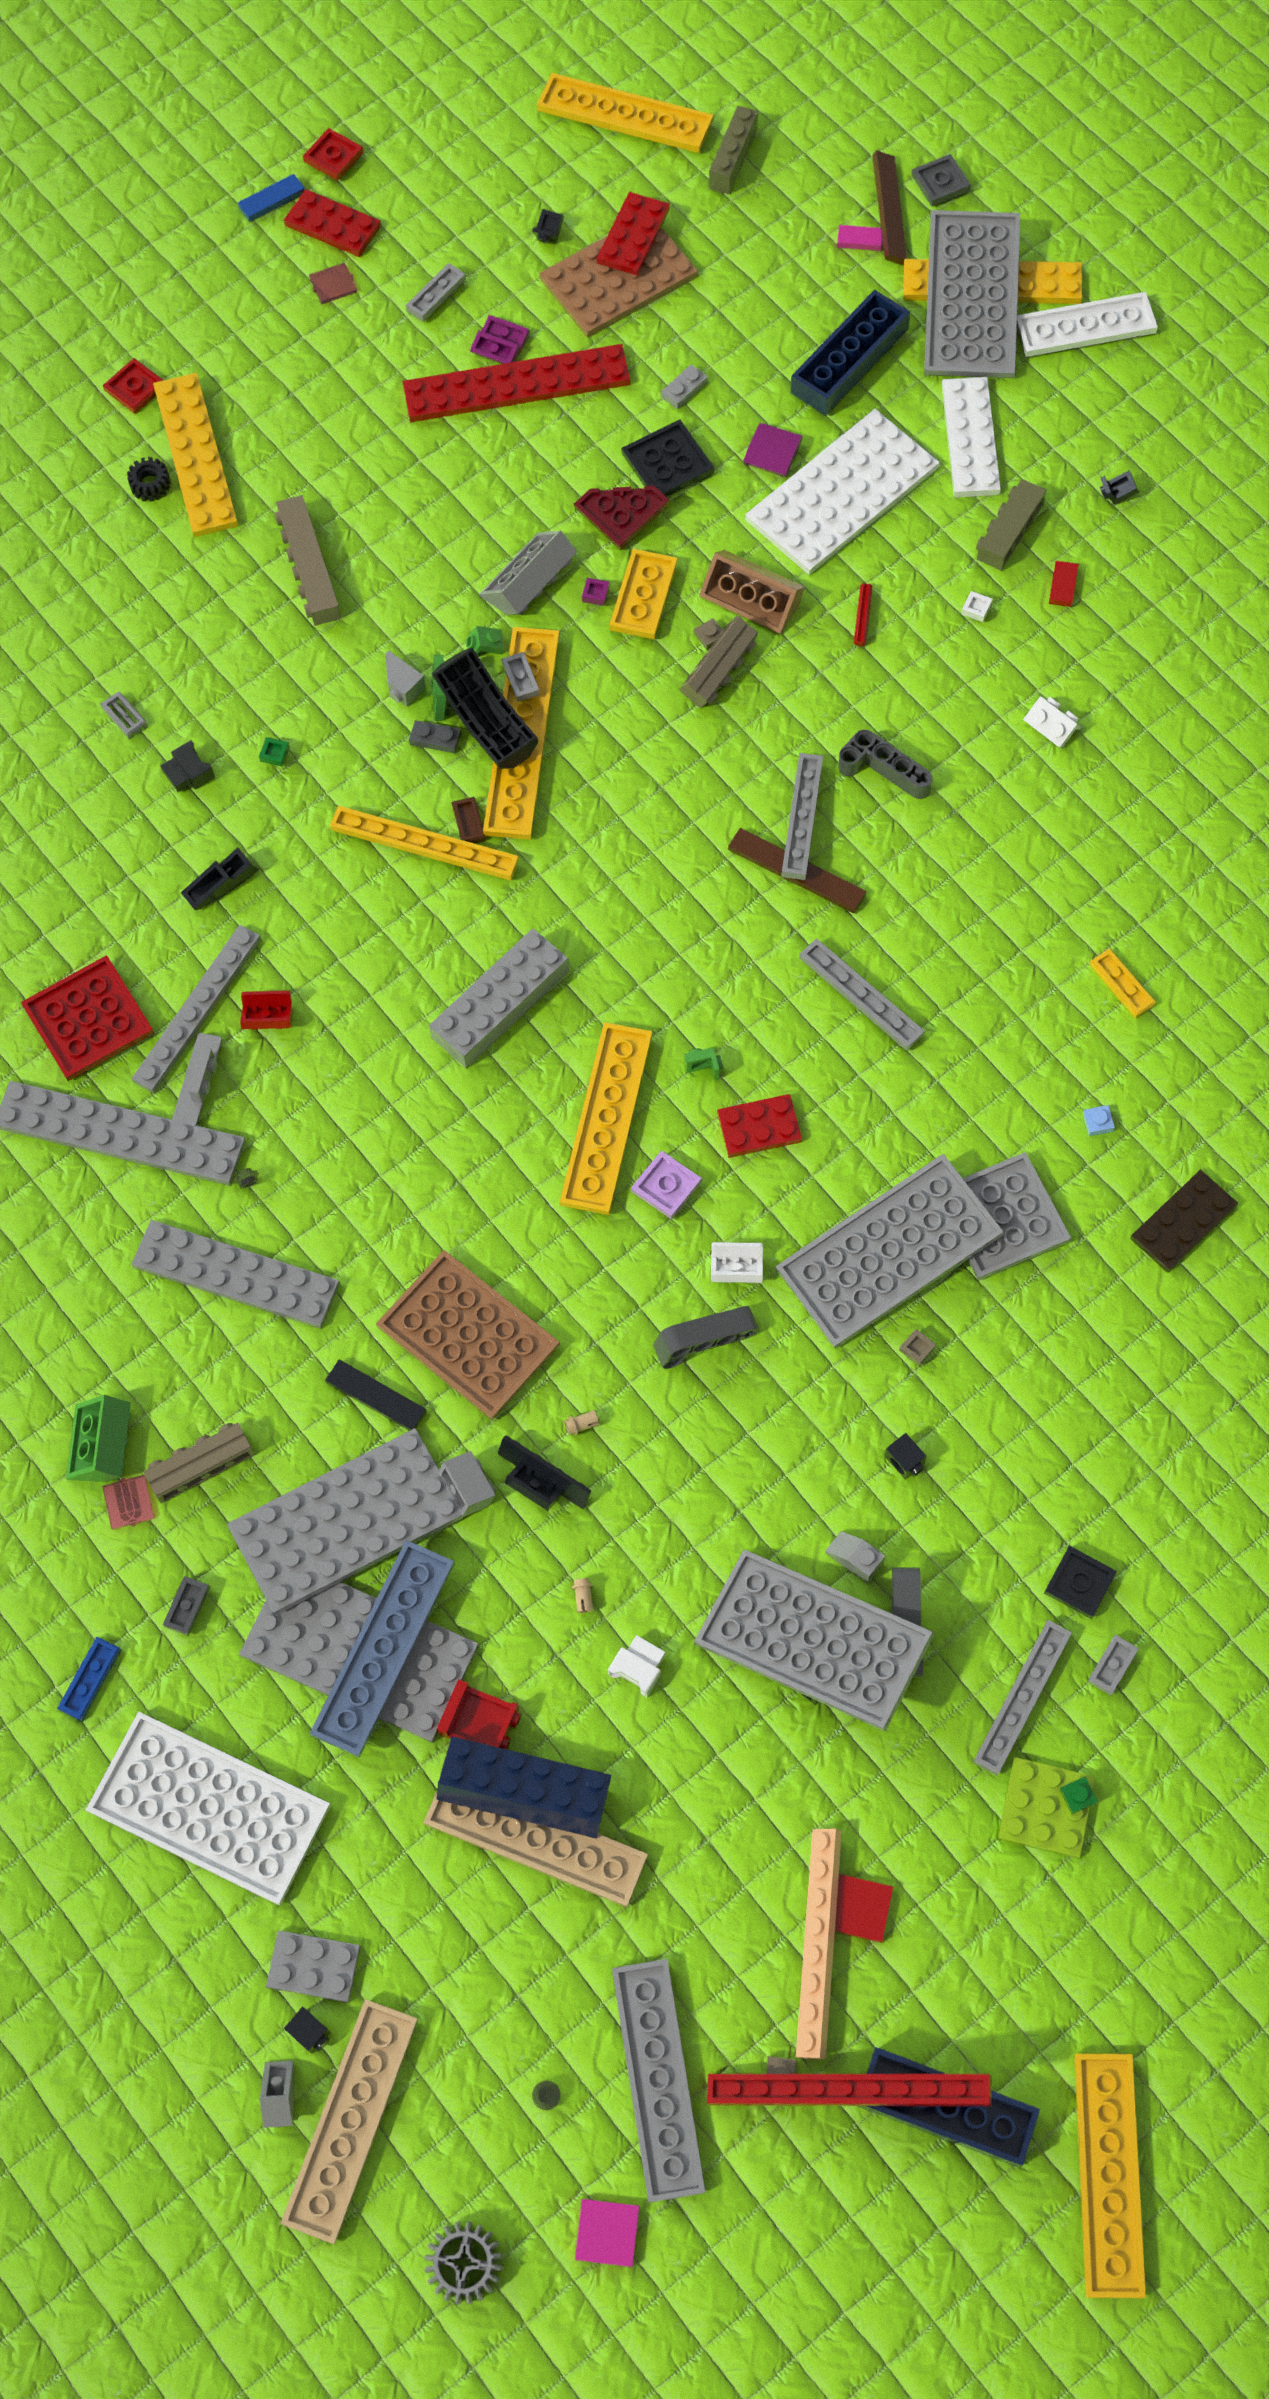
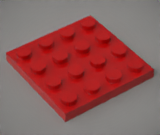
[21,955,155,1081]

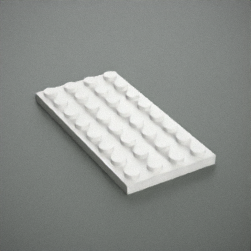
[745,409,940,575]
[86,1711,331,1906]

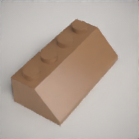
[699,550,806,634]

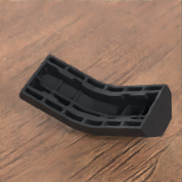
[432,647,539,769]

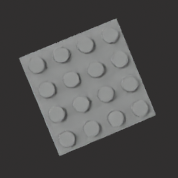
[962,1152,1071,1281]

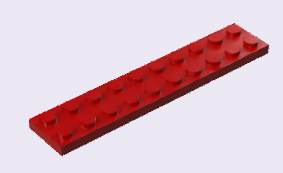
[402,344,631,423]

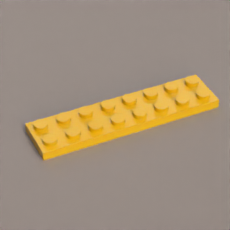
[537,73,713,153]
[903,259,1082,304]
[153,373,238,537]
[560,1022,653,1215]
[1074,2054,1146,2298]

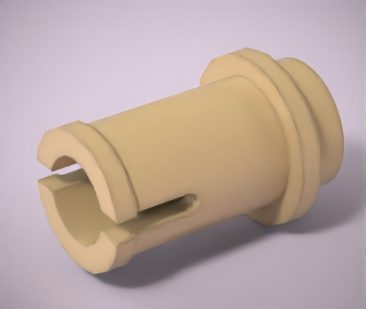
[564,1410,599,1436]
[572,1578,594,1613]

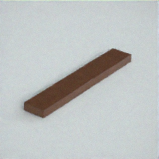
[872,150,907,265]
[728,828,867,914]

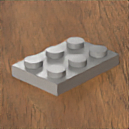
[266,1930,361,2003]

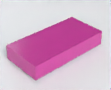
[837,225,882,251]

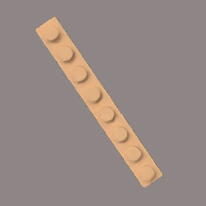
[796,1829,842,2059]

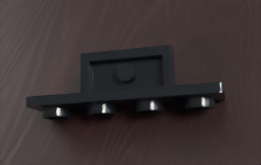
[498,1435,591,1511]

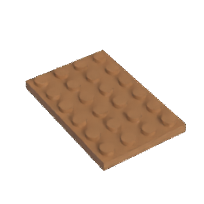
[539,227,698,338]
[376,1250,560,1421]

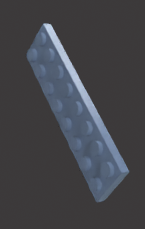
[310,1540,455,1758]

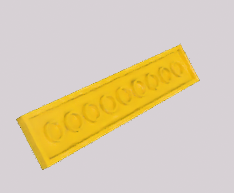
[483,627,560,840]

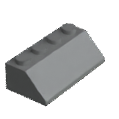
[479,530,577,615]

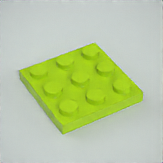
[997,1757,1095,1859]

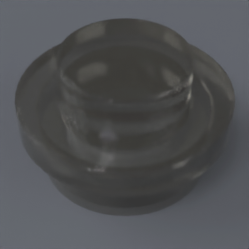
[234,1168,259,1189]
[532,2081,561,2110]

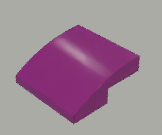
[470,315,530,364]
[743,423,803,478]

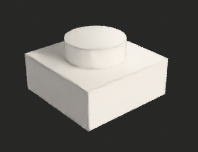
[962,591,993,622]

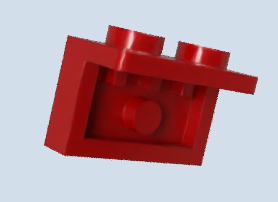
[240,990,293,1030]

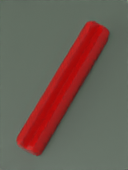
[854,583,873,646]

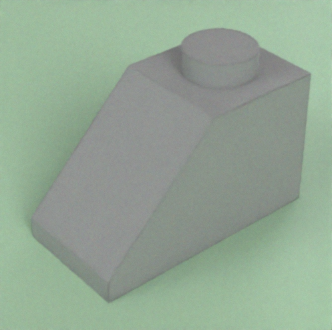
[386,650,426,707]
[825,1531,885,1585]
[260,2060,295,2128]

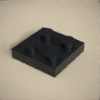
[1044,1546,1117,1619]

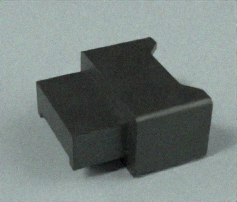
[160,740,215,793]

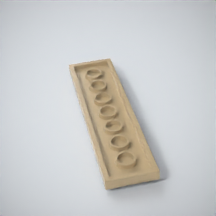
[423,1792,648,1908]
[281,1999,418,2245]

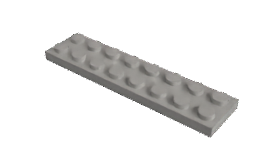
[131,1220,340,1329]
[612,1959,705,2203]

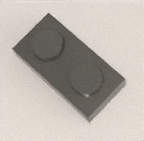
[409,720,461,753]
[163,1576,210,1636]

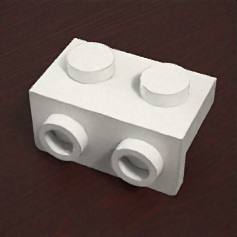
[1023,696,1082,748]
[711,1242,763,1283]

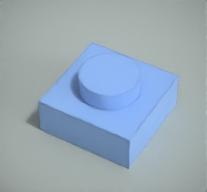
[1083,1105,1115,1136]

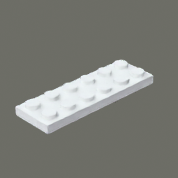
[1017,292,1158,357]
[942,377,1000,498]

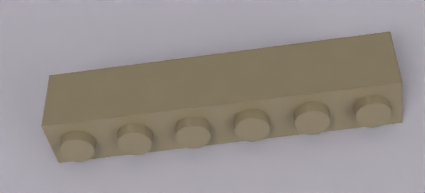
[274,495,341,626]

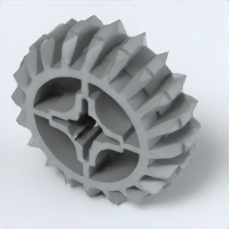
[425,2221,503,2305]

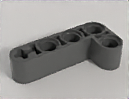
[838,729,932,799]
[653,1306,760,1369]
[892,1567,923,1677]

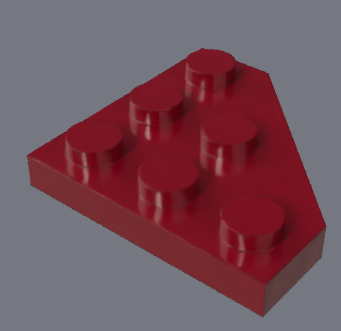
[574,486,671,550]

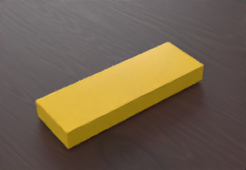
[1090,948,1156,1019]

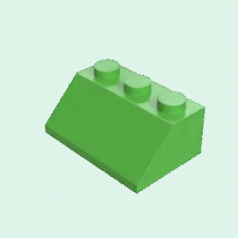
[66,1395,131,1482]

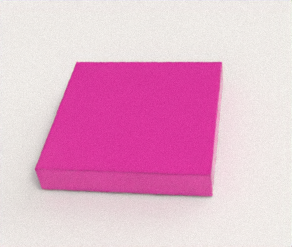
[575,2199,639,2267]

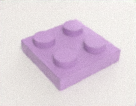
[631,1151,702,1220]

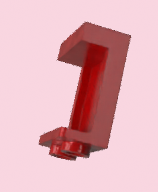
[437,1679,522,1749]

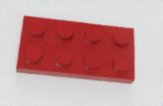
[284,189,381,257]
[597,192,670,276]

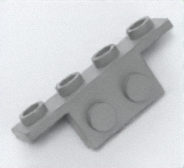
[172,1033,222,1126]

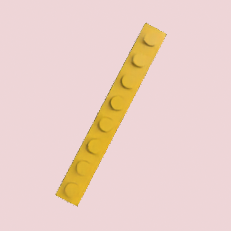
[330,806,519,881]

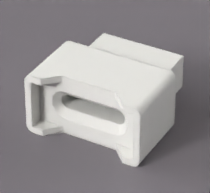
[607,1635,665,1698]

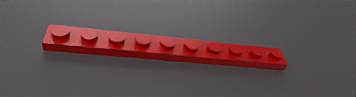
[707,2074,992,2106]

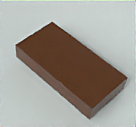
[451,797,486,844]

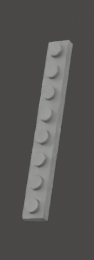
[132,925,261,1094]

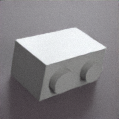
[438,1451,495,1517]

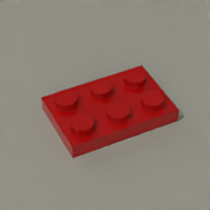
[717,1094,802,1158]

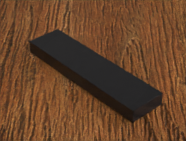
[325,1359,427,1431]

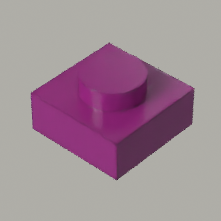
[582,578,610,606]

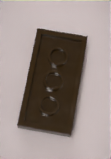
[1130,1169,1238,1273]

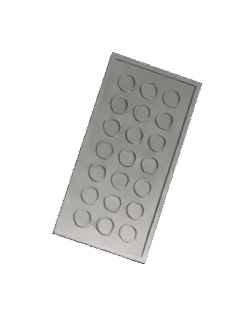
[924,210,1020,378]
[776,1154,1004,1349]
[227,1428,464,1616]
[694,1549,934,1732]
[239,1582,479,1743]

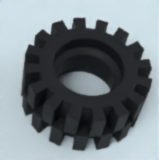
[127,457,171,502]

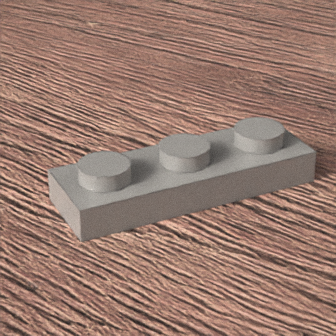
[406,263,466,322]

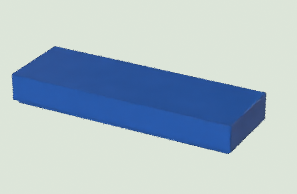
[238,174,305,222]
[57,1637,121,1721]

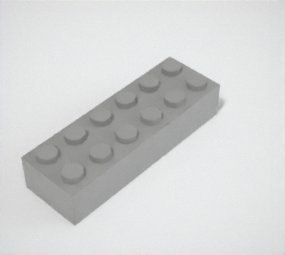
[429,929,569,1068]

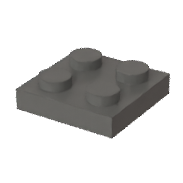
[911,154,971,206]

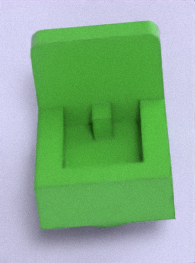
[466,626,505,655]
[684,1047,723,1080]

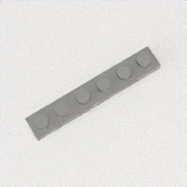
[781,753,823,880]
[799,938,925,1051]
[973,1620,1072,1776]

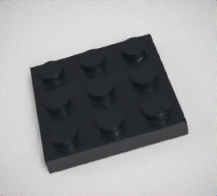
[621,419,714,497]

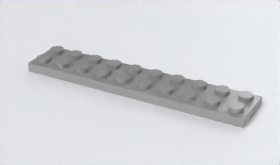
[0,1081,246,1186]

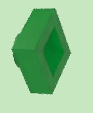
[259,737,290,767]
[1059,1777,1098,1815]

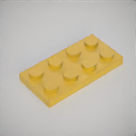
[609,549,678,640]

